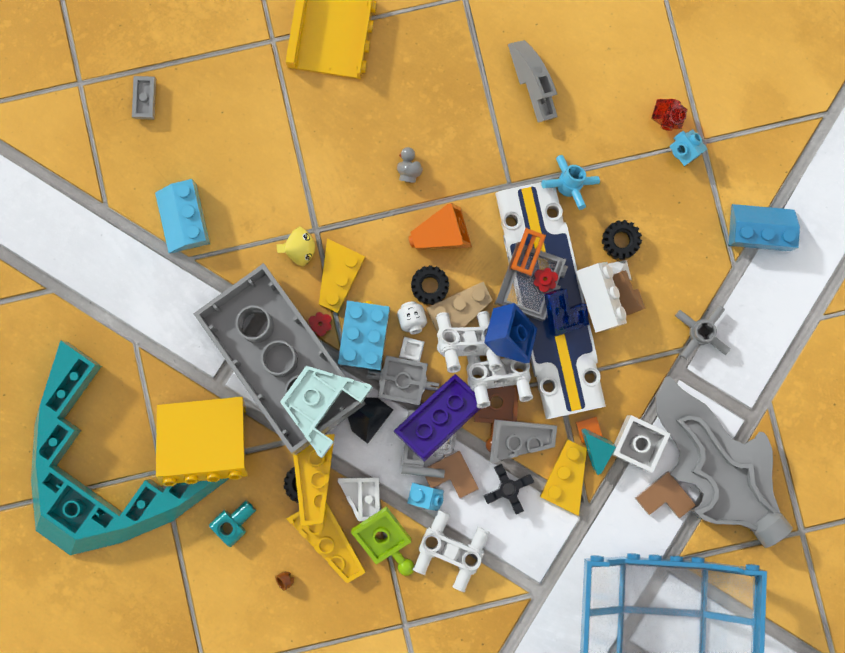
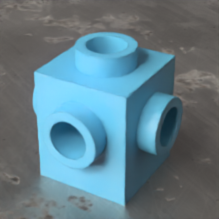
[669,129,708,166]

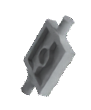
[367,356,439,406]

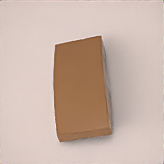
[612,270,646,315]

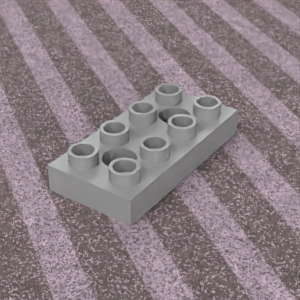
[193,263,366,455]

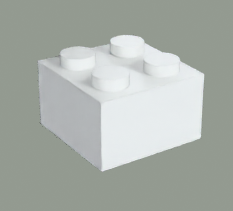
[612,415,670,473]

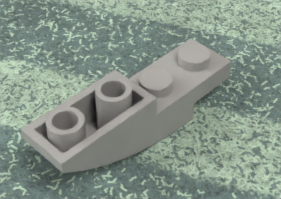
[508,40,558,123]

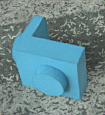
[407,483,444,511]

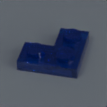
[544,288,589,336]

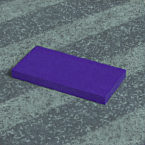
[394,374,481,462]

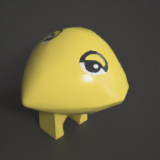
[276,226,315,266]

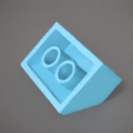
[155,179,210,254]

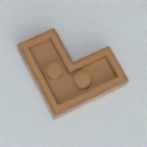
[425,451,479,498]
[635,471,696,519]

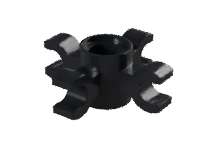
[483,464,534,515]

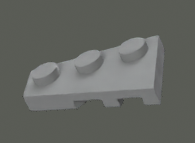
[490,419,557,463]

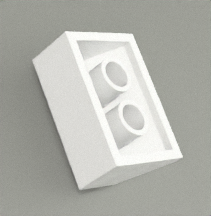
[576,262,627,333]

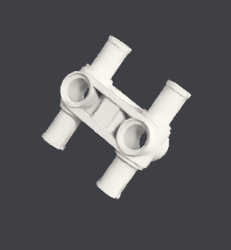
[436,311,503,373]
[466,356,533,408]
[413,510,490,592]

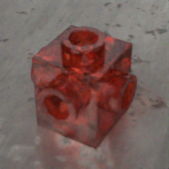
[651,99,688,131]

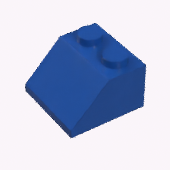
[484,303,537,363]

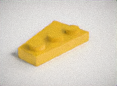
[319,239,365,313]
[539,439,587,516]

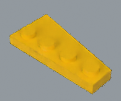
[286,501,366,583]

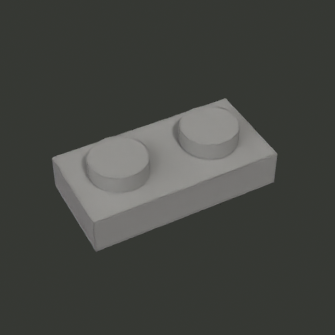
[132,76,156,120]

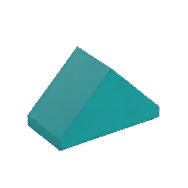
[581,429,616,475]

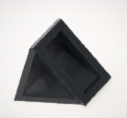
[348,397,393,444]

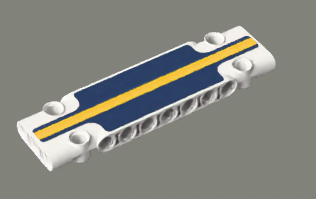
[495,182,606,419]

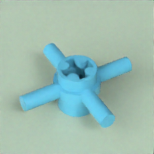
[541,155,600,210]

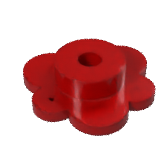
[534,268,558,293]
[308,312,332,336]

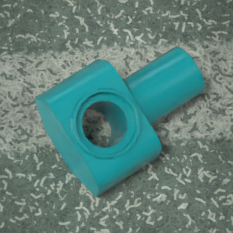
[209,500,256,547]

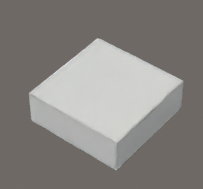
[399,337,425,362]

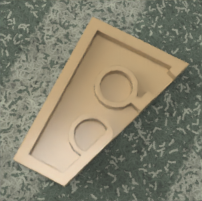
[426,281,492,333]

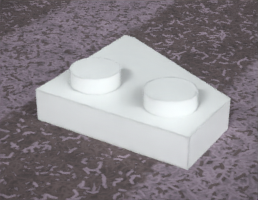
[338,477,380,521]

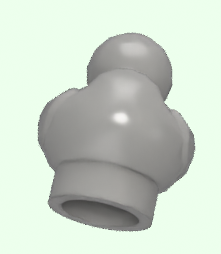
[397,147,423,183]

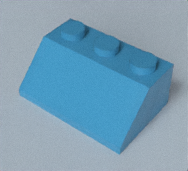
[728,204,800,251]

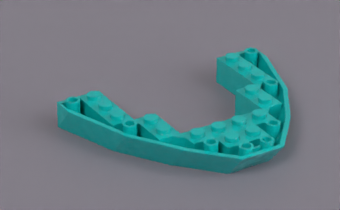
[31,340,229,555]

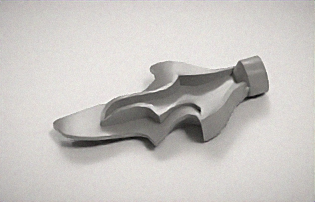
[655,376,793,548]

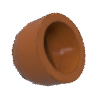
[275,571,294,591]

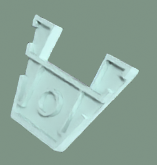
[280,366,373,458]

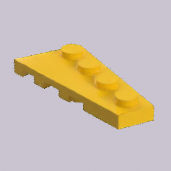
[293,434,335,526]

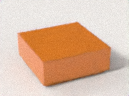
[575,416,603,443]

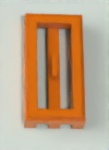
[510,228,546,277]

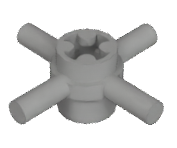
[675,305,731,360]

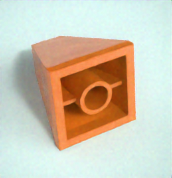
[408,203,472,249]

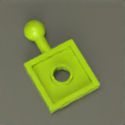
[351,506,415,576]

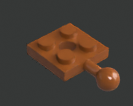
[474,385,518,452]

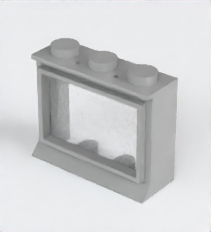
[495,242,568,322]

